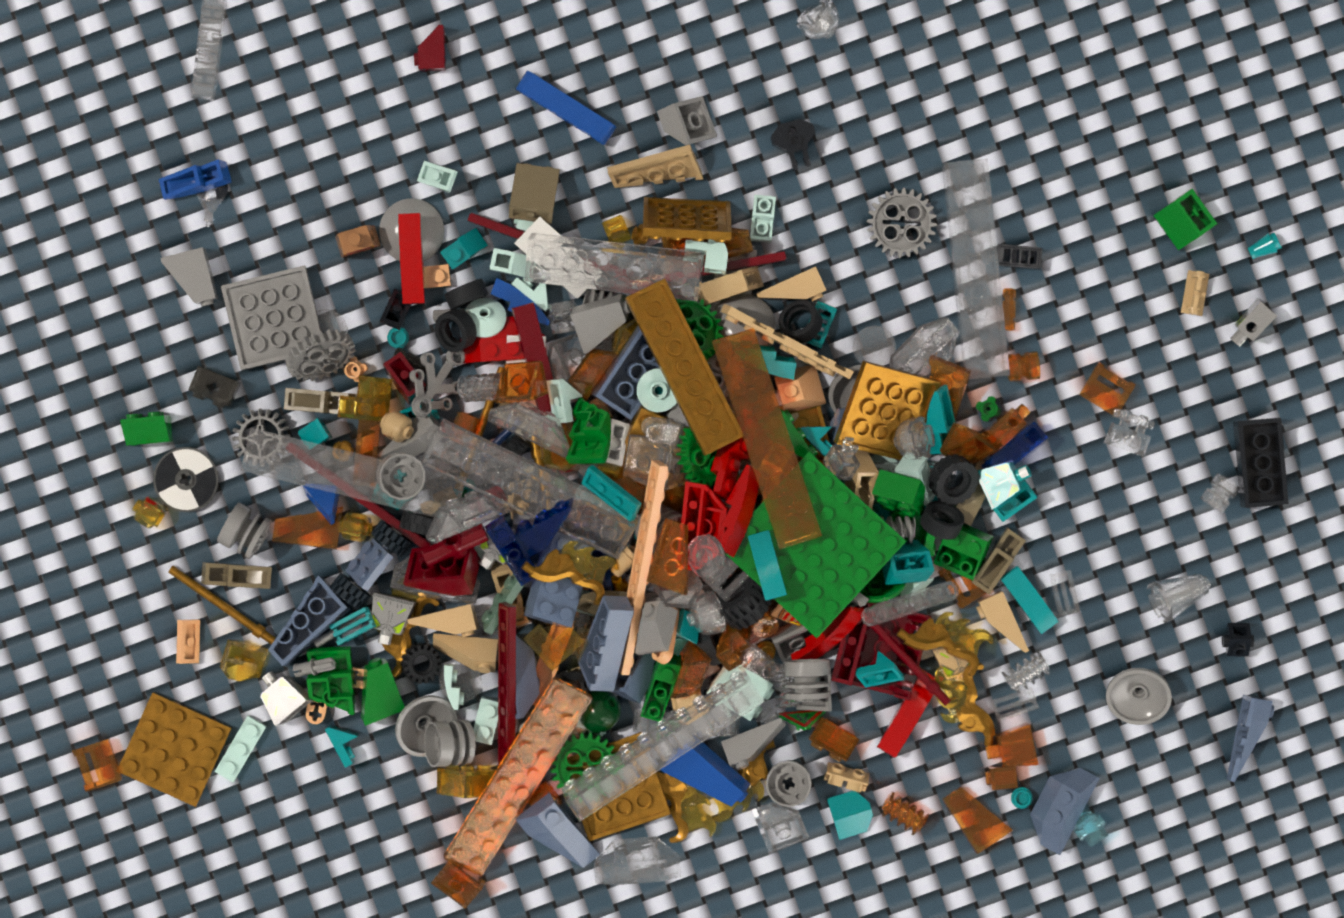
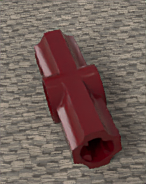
[421,523,489,567]

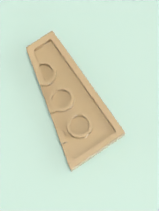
[607,145,703,188]

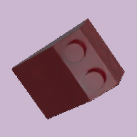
[403,547,481,596]

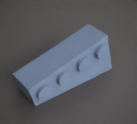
[268,575,351,667]
[577,595,634,691]

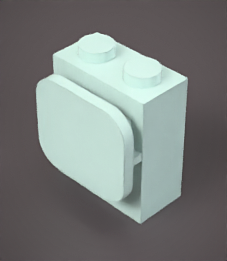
[706,657,774,721]

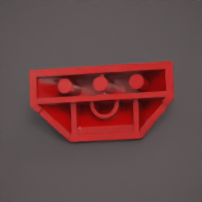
[460,316,547,363]
[676,481,729,571]

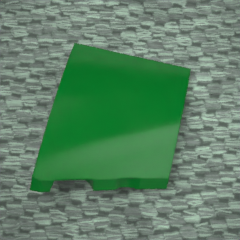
[566,397,611,464]
[306,646,355,715]

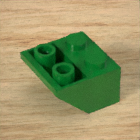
[1153,189,1217,250]
[120,411,173,446]
[872,469,925,517]
[933,524,994,581]

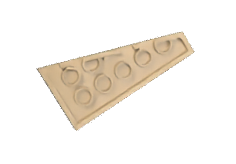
[720,304,854,379]

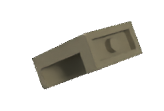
[509,163,560,224]

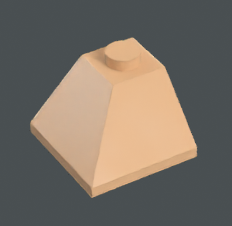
[773,365,826,413]

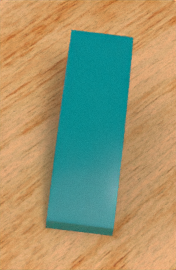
[730,341,797,380]
[926,385,956,455]
[748,530,787,601]
[1001,566,1059,634]

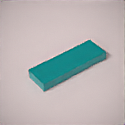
[581,465,642,522]

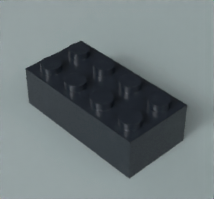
[1233,418,1289,508]

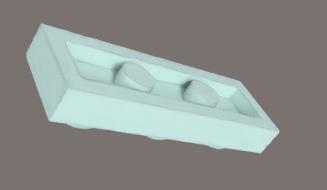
[214,715,267,782]

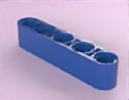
[515,70,617,145]

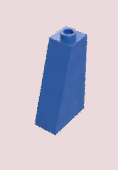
[660,733,750,807]

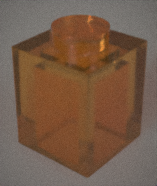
[985,764,1018,790]

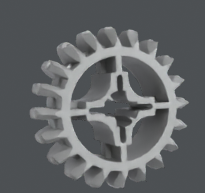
[232,408,291,467]

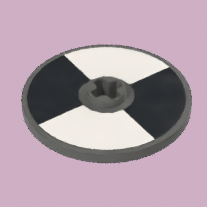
[153,447,219,512]

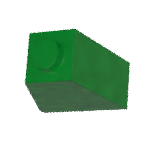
[361,658,405,726]

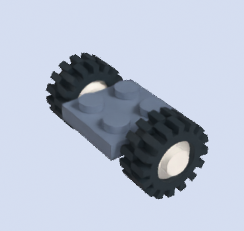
[330,520,412,610]

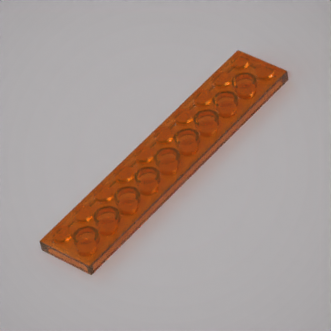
[712,328,822,550]
[443,677,593,877]

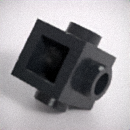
[1222,623,1254,657]

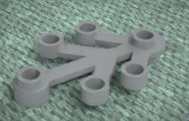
[409,350,465,417]

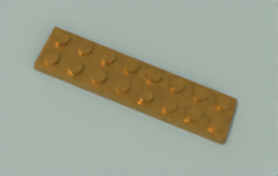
[625,278,744,456]

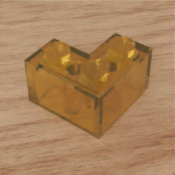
[338,376,392,422]
[523,624,585,671]
[437,764,499,798]

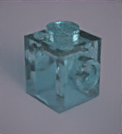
[1074,811,1108,847]

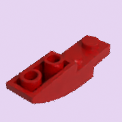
[711,410,758,500]

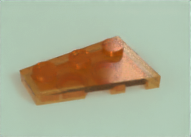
[929,355,971,421]
[272,507,343,550]
[646,518,688,595]
[942,787,1013,854]

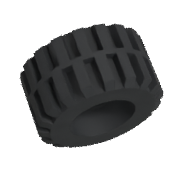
[713,571,772,630]

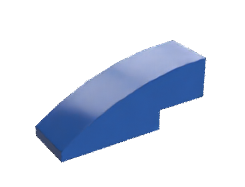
[159,159,232,200]
[491,278,550,326]

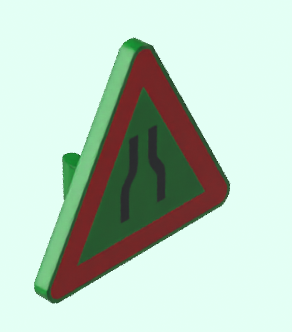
[778,710,826,731]

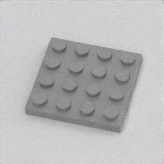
[221,265,321,370]

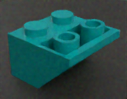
[882,540,935,585]

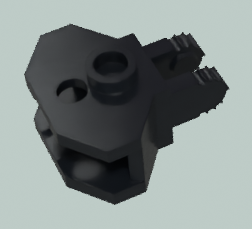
[770,119,815,171]

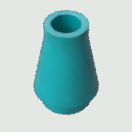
[1247,233,1282,259]

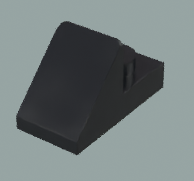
[380,288,412,330]

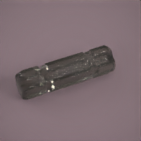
[393,347,426,374]

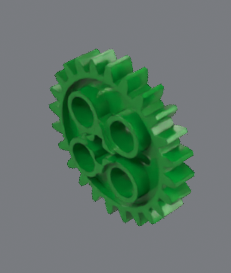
[675,295,724,360]
[676,427,718,488]
[550,731,621,802]

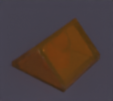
[568,349,616,402]
[494,361,549,403]
[940,422,1000,464]
[671,641,712,699]
[431,856,485,909]

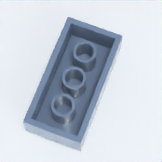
[591,324,660,420]
[523,531,594,628]

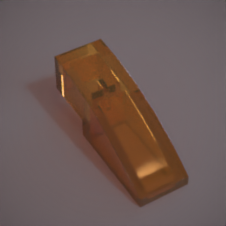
[353,419,381,488]
[716,623,750,672]

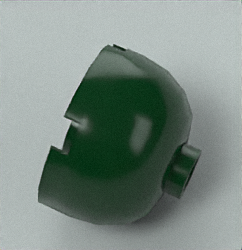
[577,691,621,733]

